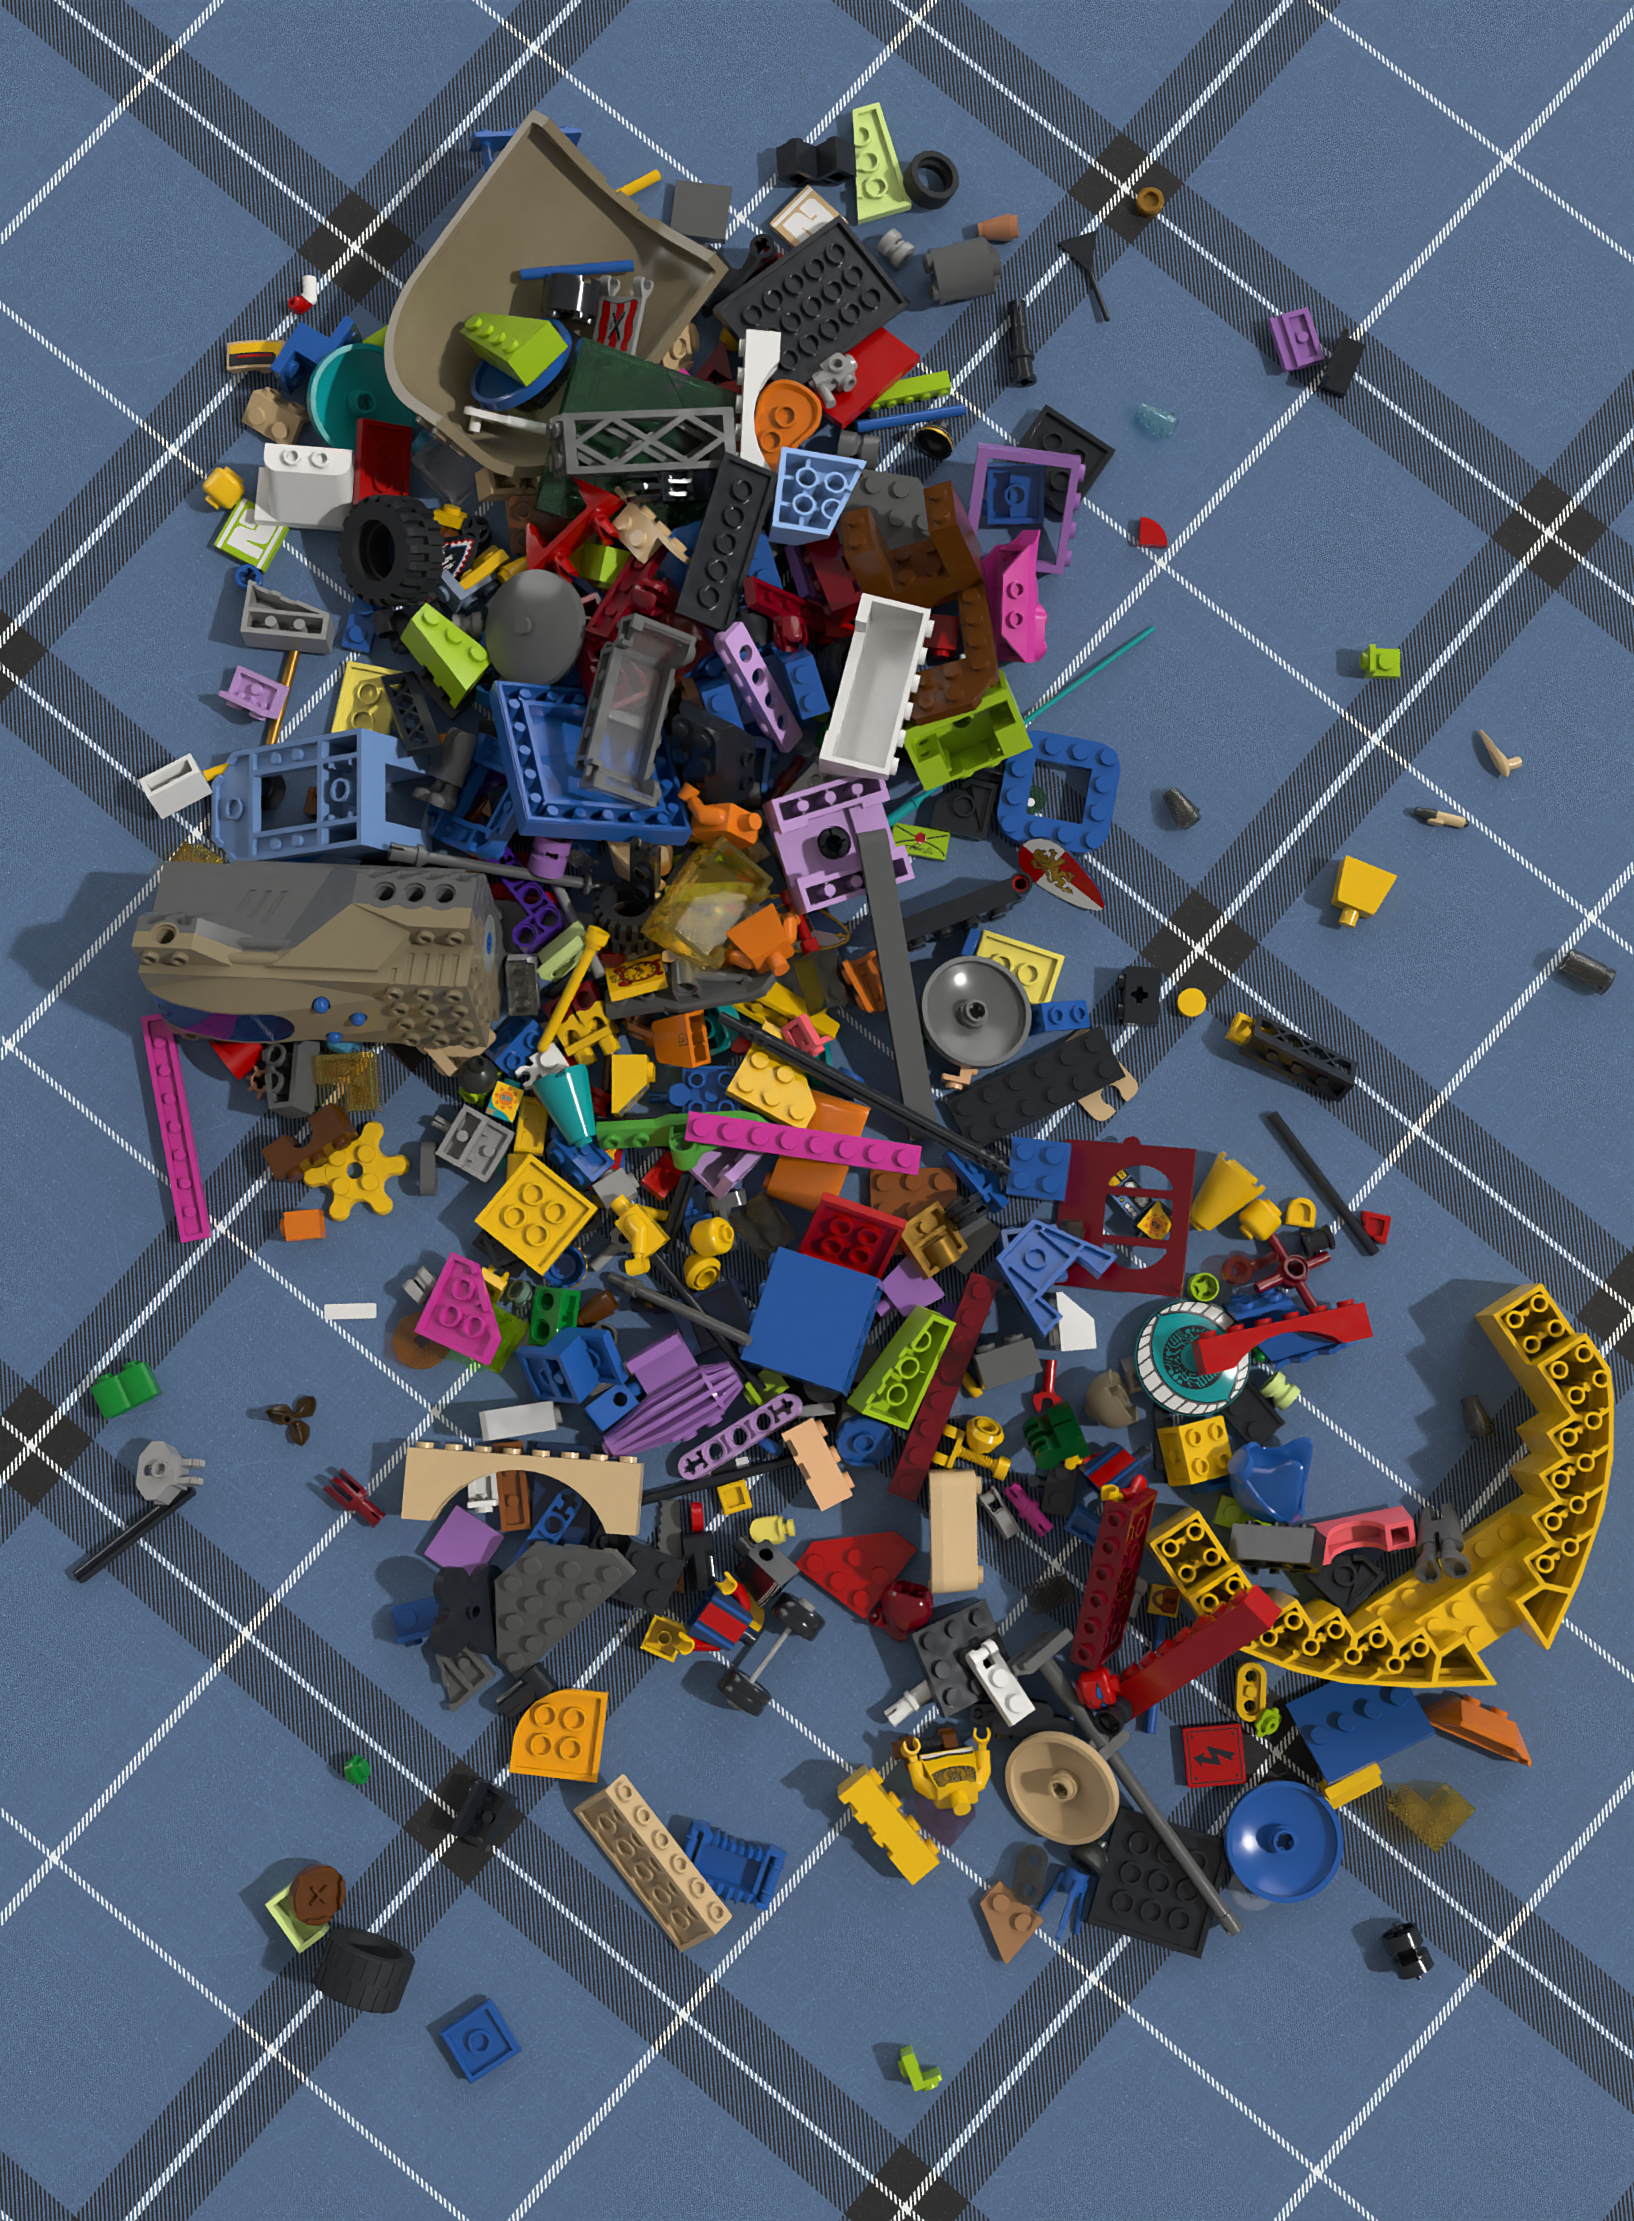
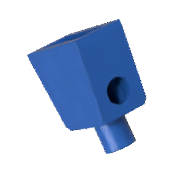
[582,1377,645,1436]

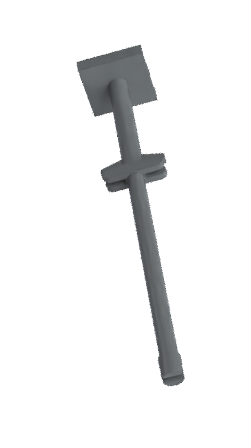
[1006,1627,1243,1936]

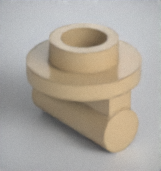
[739,837,771,865]

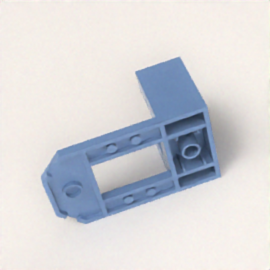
[211,728,432,864]

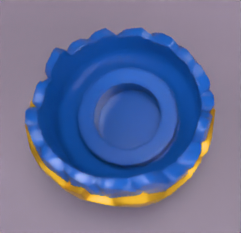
[544,1244,588,1289]

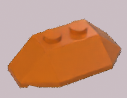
[1422,1694,1532,1767]

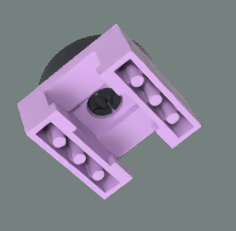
[762,776,915,915]

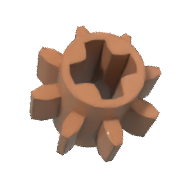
[246,1066,267,1100]

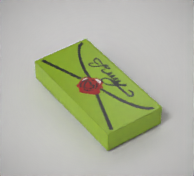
[892,823,950,862]

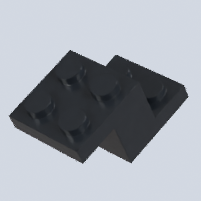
[588,1521,685,1617]

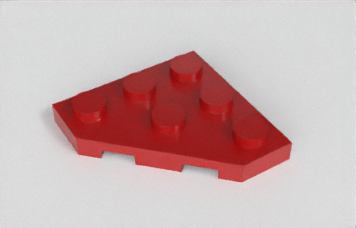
[795,1530,917,1620]

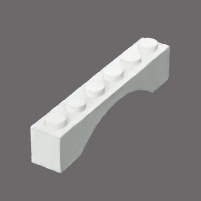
[735,329,781,510]

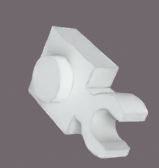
[515,1042,569,1090]

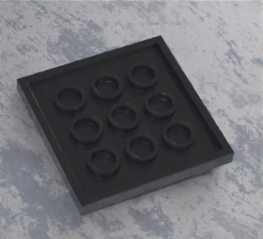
[1086,1805,1228,1959]

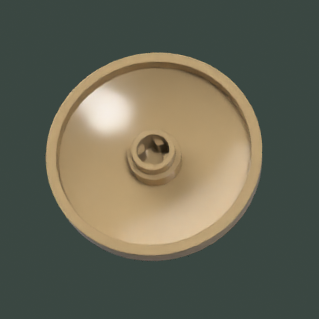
[1005,1731,1119,1845]

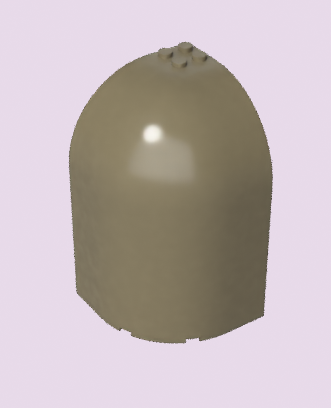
[384,109,729,478]

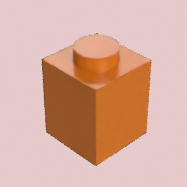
[280,1209,326,1242]

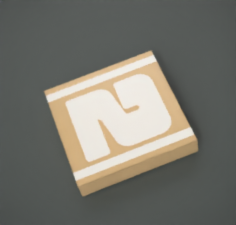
[769,185,848,249]

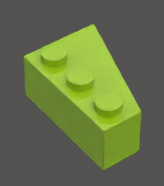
[400,603,492,709]

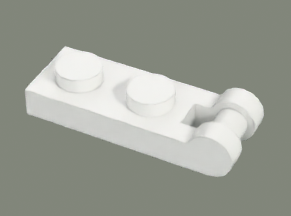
[965,1639,1035,1727]

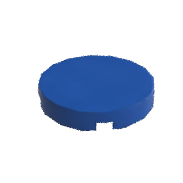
[835,1414,893,1468]

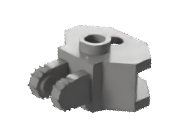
[136,1441,205,1505]

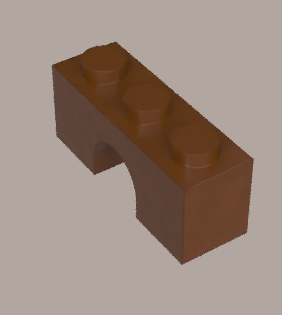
[261,1103,358,1183]

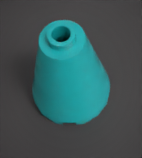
[532,1064,597,1148]

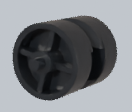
[1381,1922,1434,1980]

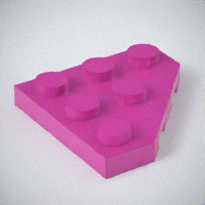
[414,1252,502,1366]

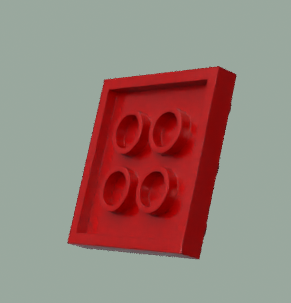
[797,1191,907,1279]

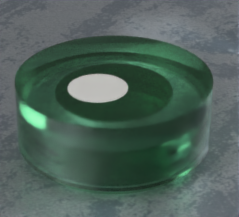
[1026,785,1046,815]

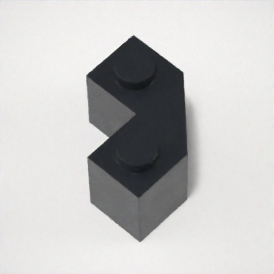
[776,136,857,188]

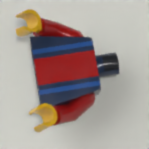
[1062,1445,1154,1504]
[673,1571,759,1655]

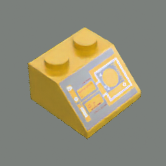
[612,1054,656,1118]

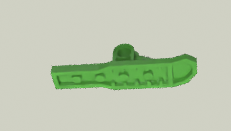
[596,1110,769,1171]

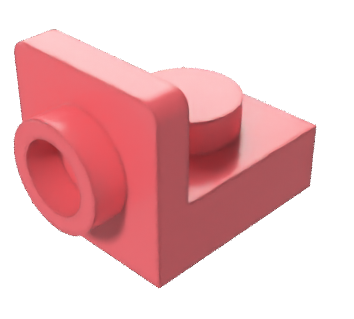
[780,1013,831,1057]

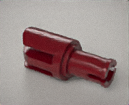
[322,1468,386,1528]

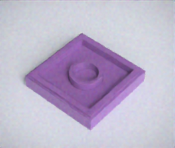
[424,1504,506,1576]

